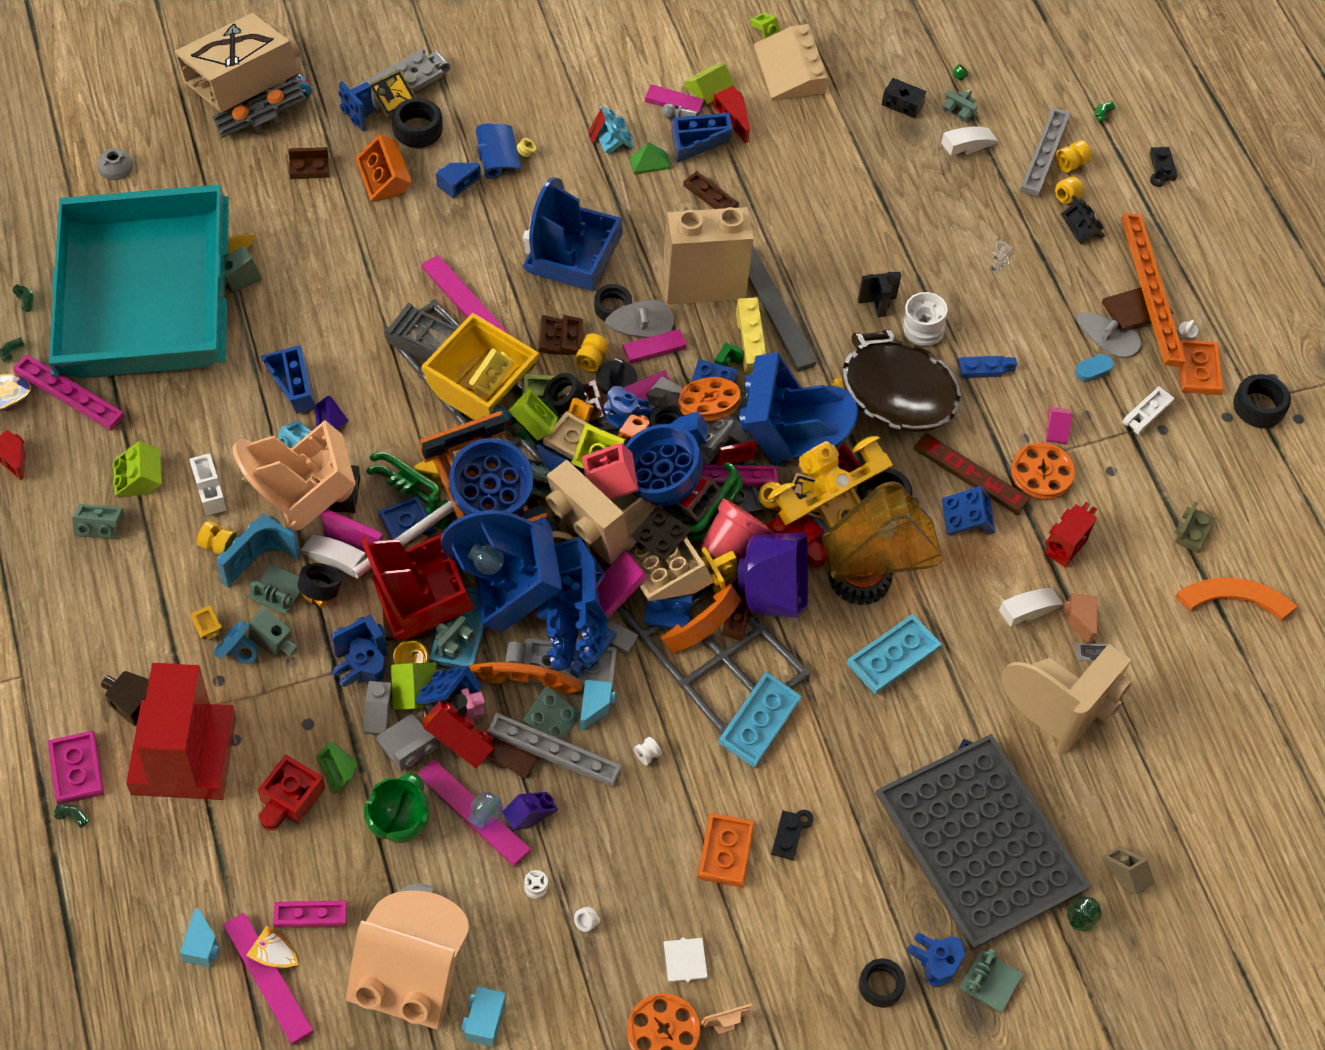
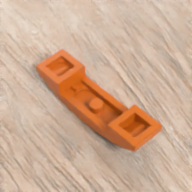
[661,584,741,653]

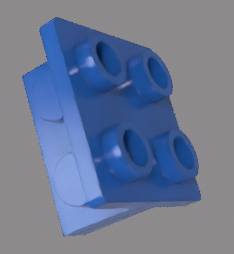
[338,81,373,131]
[644,594,693,629]

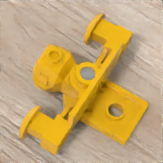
[768,436,893,545]

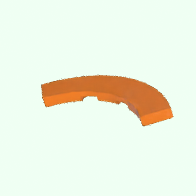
[1175,577,1298,621]
[468,662,583,695]

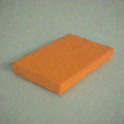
[1179,340,1223,395]
[697,813,755,888]

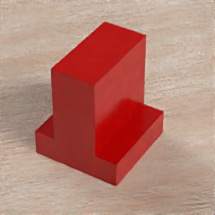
[126,663,236,800]

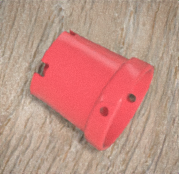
[700,498,769,564]

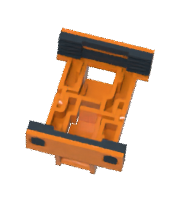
[420,411,548,523]

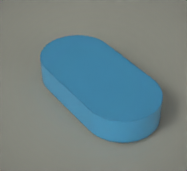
[1075,354,1113,381]

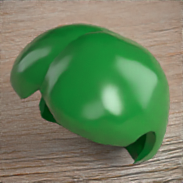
[364,773,429,843]

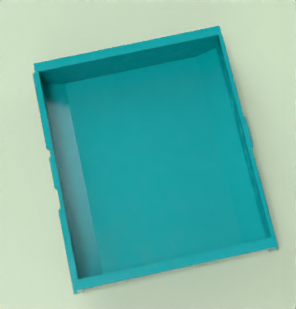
[49,184,229,378]

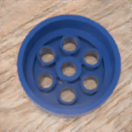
[625,424,703,506]
[449,438,533,515]

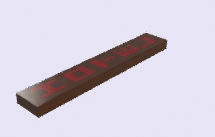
[913,432,1030,515]

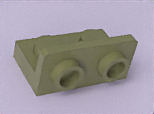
[1175,501,1215,553]

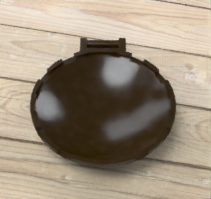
[842,329,961,432]

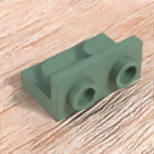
[73,504,123,539]

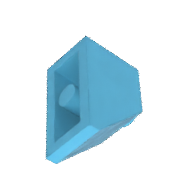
[580,680,616,730]
[180,908,220,968]

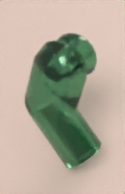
[13,284,34,312]

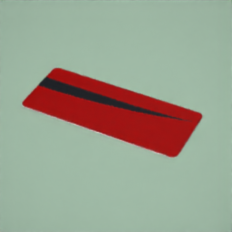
[588,108,606,143]

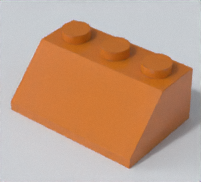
[355,134,413,202]

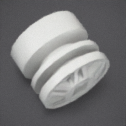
[903,292,948,346]

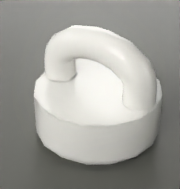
[1177,320,1198,341]
[574,907,600,932]

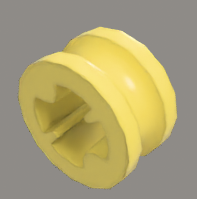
[517,138,536,157]

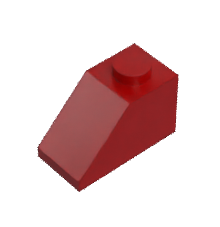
[0,429,26,480]

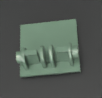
[247,563,301,615]
[522,685,581,740]
[959,949,1023,1013]

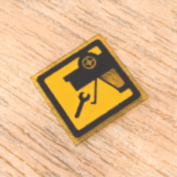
[369,69,417,118]

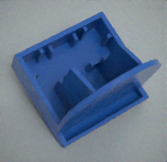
[523,177,623,291]
[739,352,858,467]
[441,510,562,632]

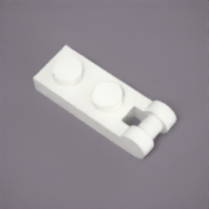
[1122,386,1175,435]

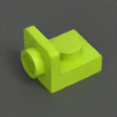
[750,12,780,39]

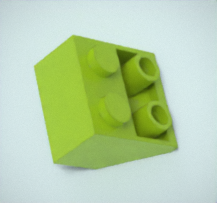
[112,441,162,497]

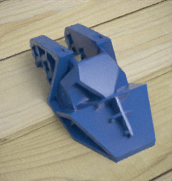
[537,537,608,671]

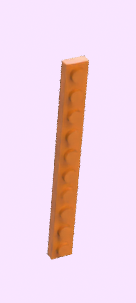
[1121,213,1186,367]

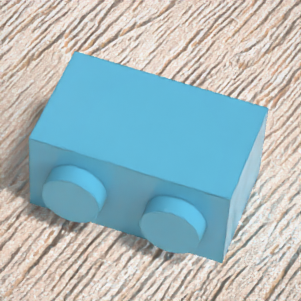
[461,986,506,1047]

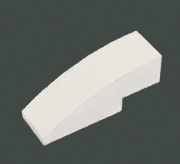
[941,126,998,156]
[189,453,227,516]
[300,535,366,577]
[999,588,1064,627]

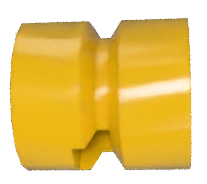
[1056,140,1092,173]
[574,333,610,372]
[197,521,238,555]

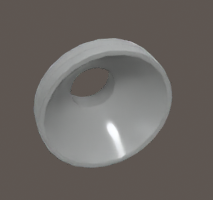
[97,148,133,180]

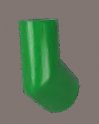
[1094,101,1115,122]

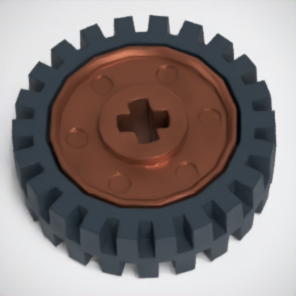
[828,541,894,605]

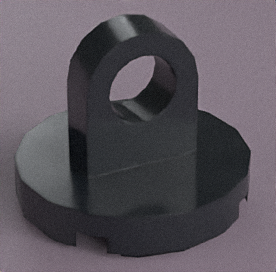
[596,357,637,395]

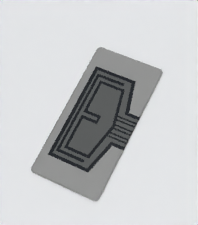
[1075,643,1112,661]

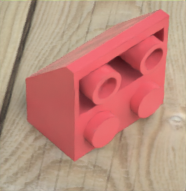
[582,443,638,500]

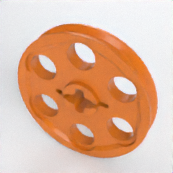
[678,377,741,421]
[1011,442,1075,500]
[627,993,700,1050]

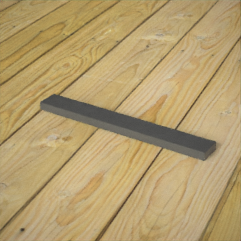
[748,246,816,372]

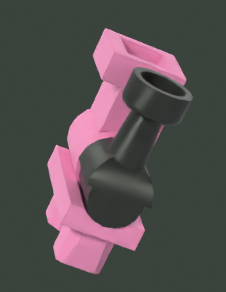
[424,688,485,722]

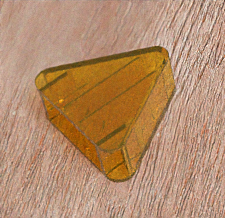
[822,482,943,579]

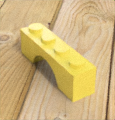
[736,298,766,378]

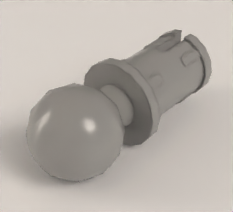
[662,104,698,118]

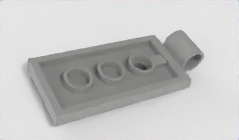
[357,48,451,114]
[505,638,617,688]

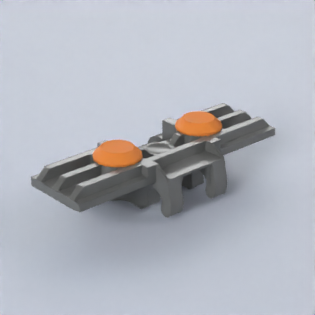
[213,79,306,138]

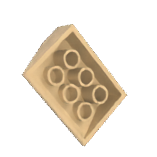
[753,24,828,101]
[629,537,714,601]

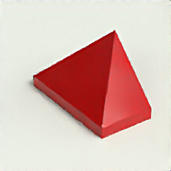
[716,440,758,466]

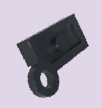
[1149,147,1178,187]
[771,810,813,861]

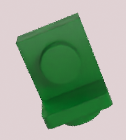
[714,342,743,367]

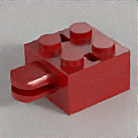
[1044,502,1097,568]
[766,514,828,567]
[258,754,326,831]

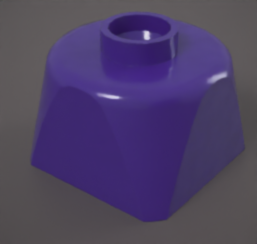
[738,533,808,618]

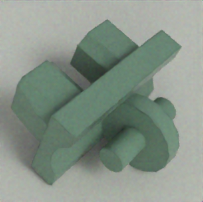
[943,89,978,123]
[435,616,475,658]

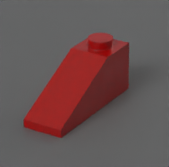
[713,86,750,144]

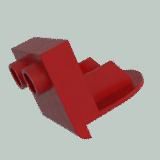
[361,534,474,640]

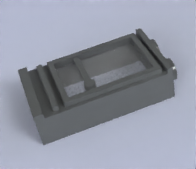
[386,303,457,361]

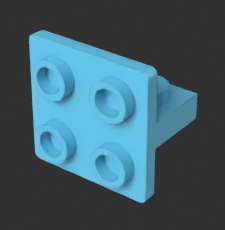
[597,105,634,155]

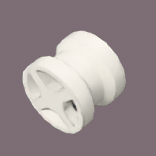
[634,737,662,766]
[524,870,548,899]

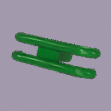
[366,452,441,514]
[685,462,743,542]

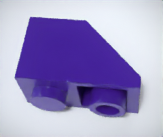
[502,792,558,830]

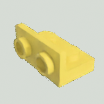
[469,348,514,395]

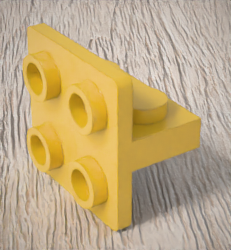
[700,547,738,594]

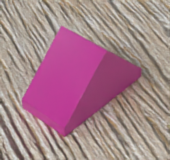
[1046,406,1072,445]

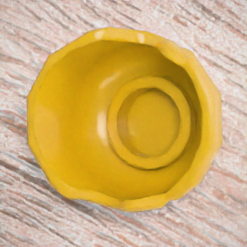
[393,641,430,665]

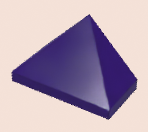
[315,396,349,429]

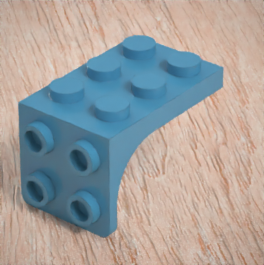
[216,513,300,587]

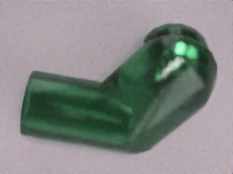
[0,337,25,362]
[53,803,89,828]

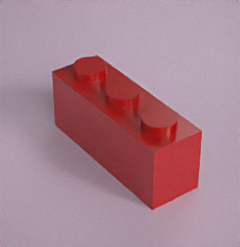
[422,700,494,768]

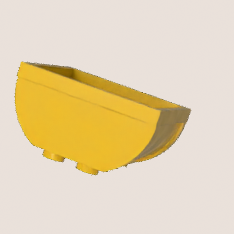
[421,313,539,420]

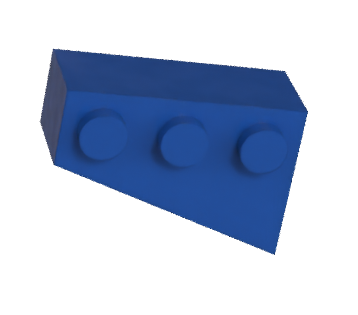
[671,113,732,163]
[260,345,317,414]

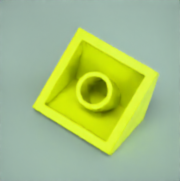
[571,424,625,469]

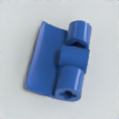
[475,123,521,179]

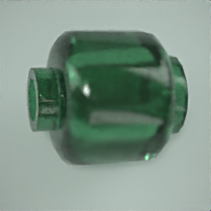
[1067,896,1102,932]

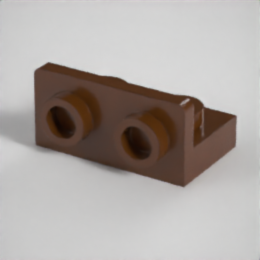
[288,147,329,179]

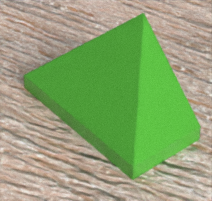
[630,142,671,174]
[316,742,358,794]

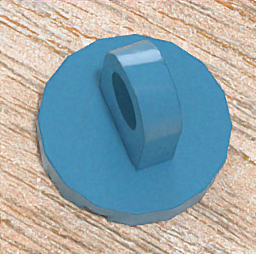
[213,620,258,664]

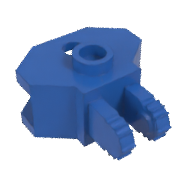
[603,386,652,429]
[332,637,385,687]
[907,933,965,987]

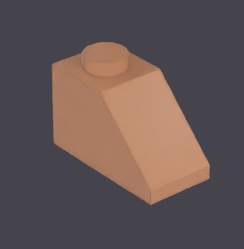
[1063,593,1097,644]

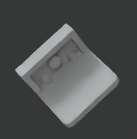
[377,714,439,772]

